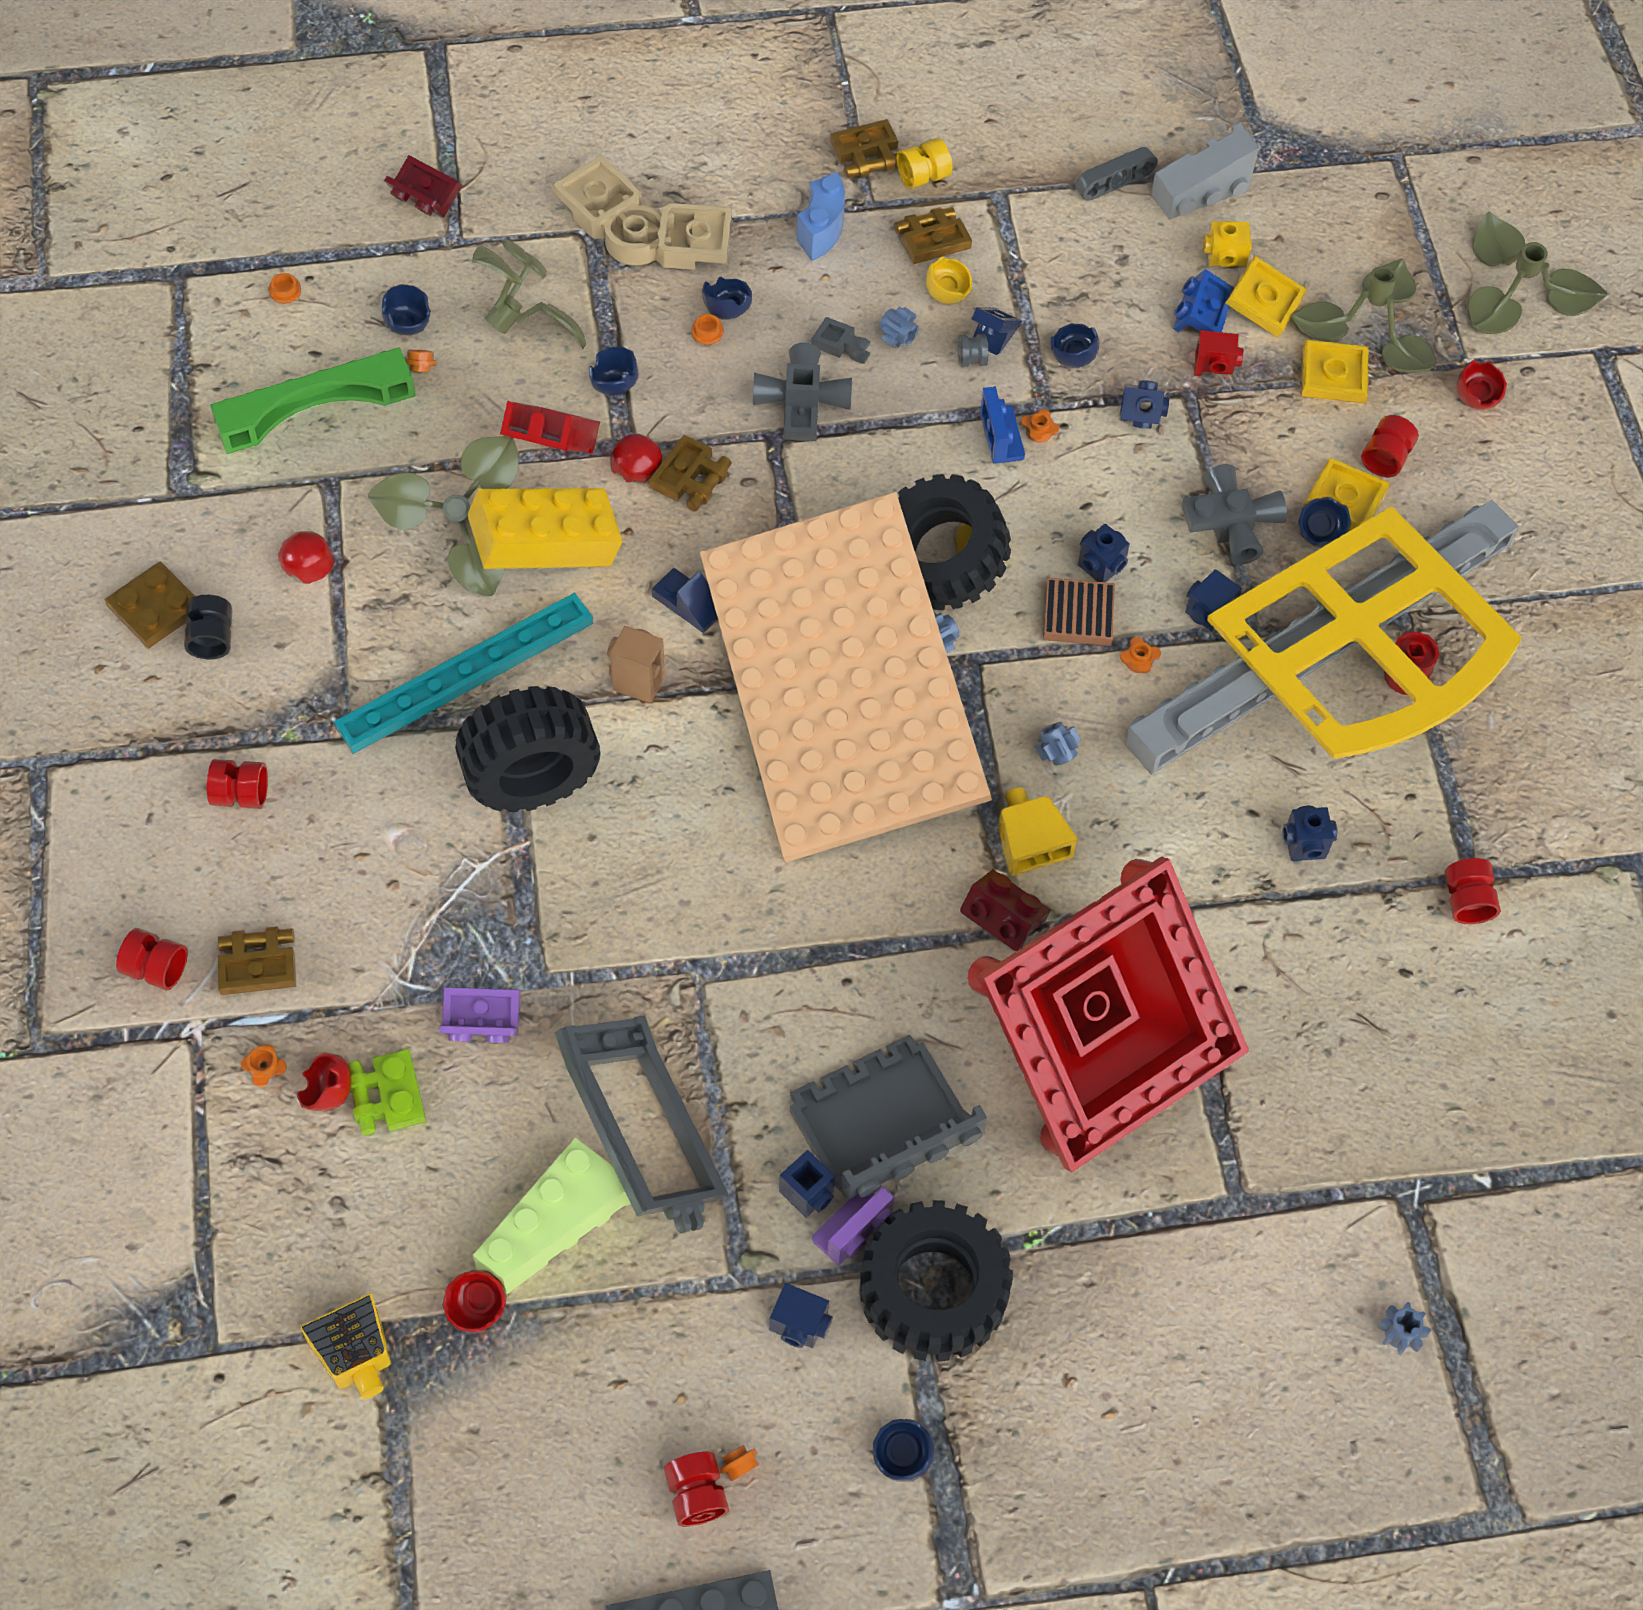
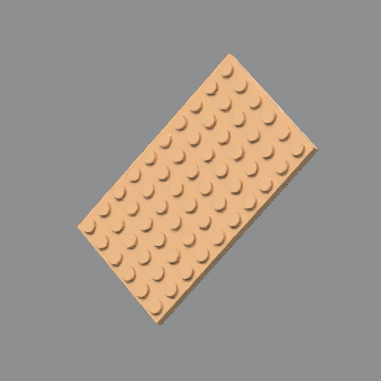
[700,492,992,862]

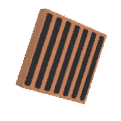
[1043,577,1115,646]

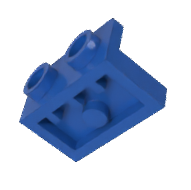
[1173,269,1234,332]
[980,386,1025,464]

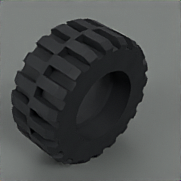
[898,474,1011,610]
[455,686,601,812]
[859,1200,1013,1362]

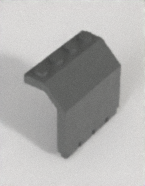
[790,1035,987,1200]

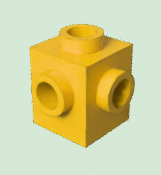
[1203,221,1252,267]

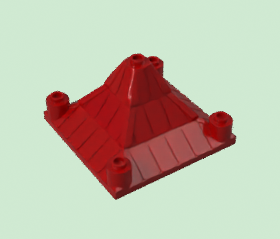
[967,857,1250,1173]

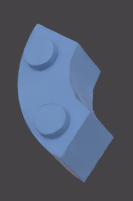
[797,172,845,261]

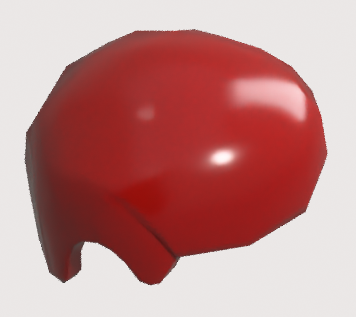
[1456,360,1507,410]
[610,434,662,483]
[278,531,335,584]
[297,1052,351,1112]
[442,1270,507,1333]

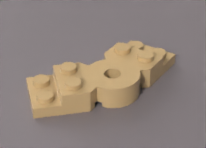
[552,155,732,270]

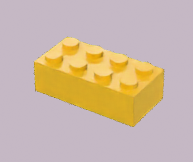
[467,488,623,569]

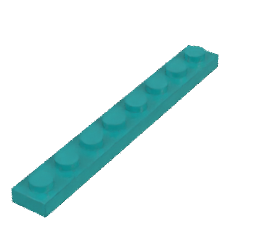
[334,592,594,754]

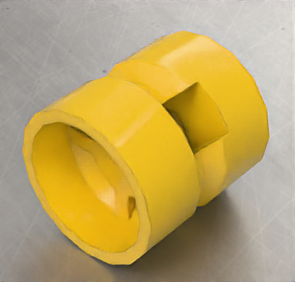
[896,137,953,189]

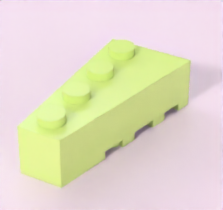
[473,1138,631,1294]

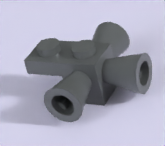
[753,343,852,441]
[1181,464,1287,565]

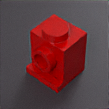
[1194,330,1244,376]

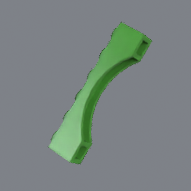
[210,347,416,454]

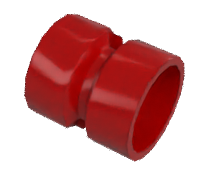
[1361,415,1419,478]
[1384,632,1439,695]
[207,759,268,809]
[1445,858,1501,924]
[116,928,188,991]
[664,1451,729,1527]

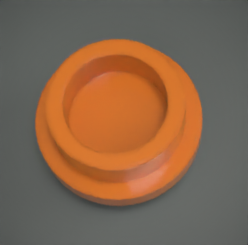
[269,273,301,304]
[692,314,724,345]
[405,349,437,372]
[719,1445,759,1481]

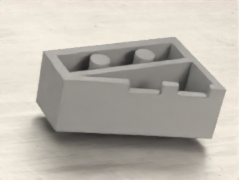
[1151,122,1259,219]

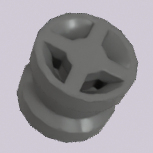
[958,333,989,368]

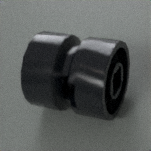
[184,594,232,660]

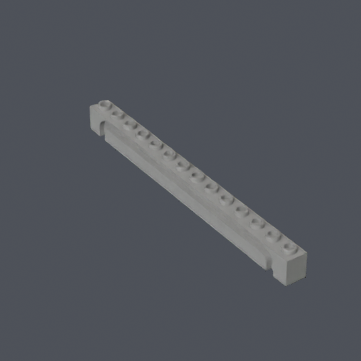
[1125,500,1519,775]

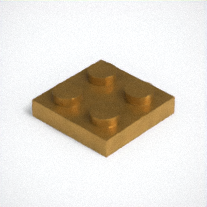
[104,561,195,649]

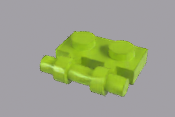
[348,1049,427,1136]

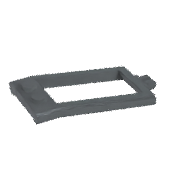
[555,1016,728,1233]

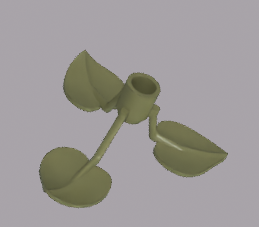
[1468,211,1607,334]
[472,239,586,349]
[1292,258,1436,373]
[368,436,518,596]

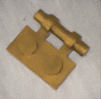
[830,119,898,178]
[894,207,972,265]
[649,435,732,511]
[218,926,296,995]

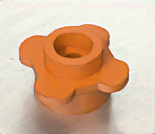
[1021,409,1059,443]
[1120,637,1161,673]
[241,1044,287,1087]

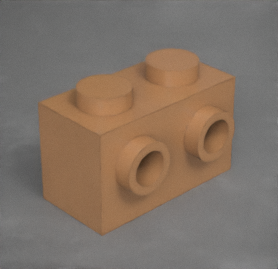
[607,625,665,704]

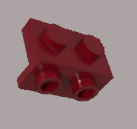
[384,155,462,218]
[960,869,1051,951]

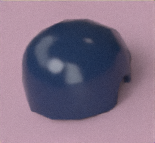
[702,277,752,320]
[382,284,431,336]
[1051,323,1100,368]
[589,347,639,396]
[1298,497,1351,548]
[873,1419,935,1482]

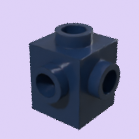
[1120,380,1169,429]
[1078,523,1130,582]
[1282,805,1337,861]

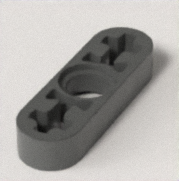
[1075,147,1158,201]

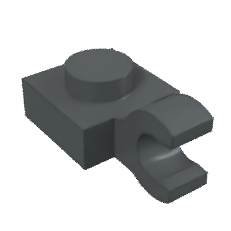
[811,317,870,364]

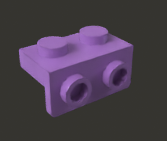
[439,987,521,1043]
[812,1187,894,1266]

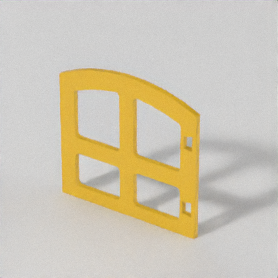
[1207,506,1522,759]

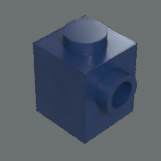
[1185,569,1242,632]
[779,1150,835,1218]
[769,1283,833,1348]

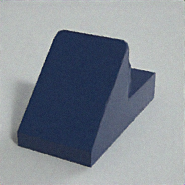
[971,307,1022,355]
[652,568,718,633]

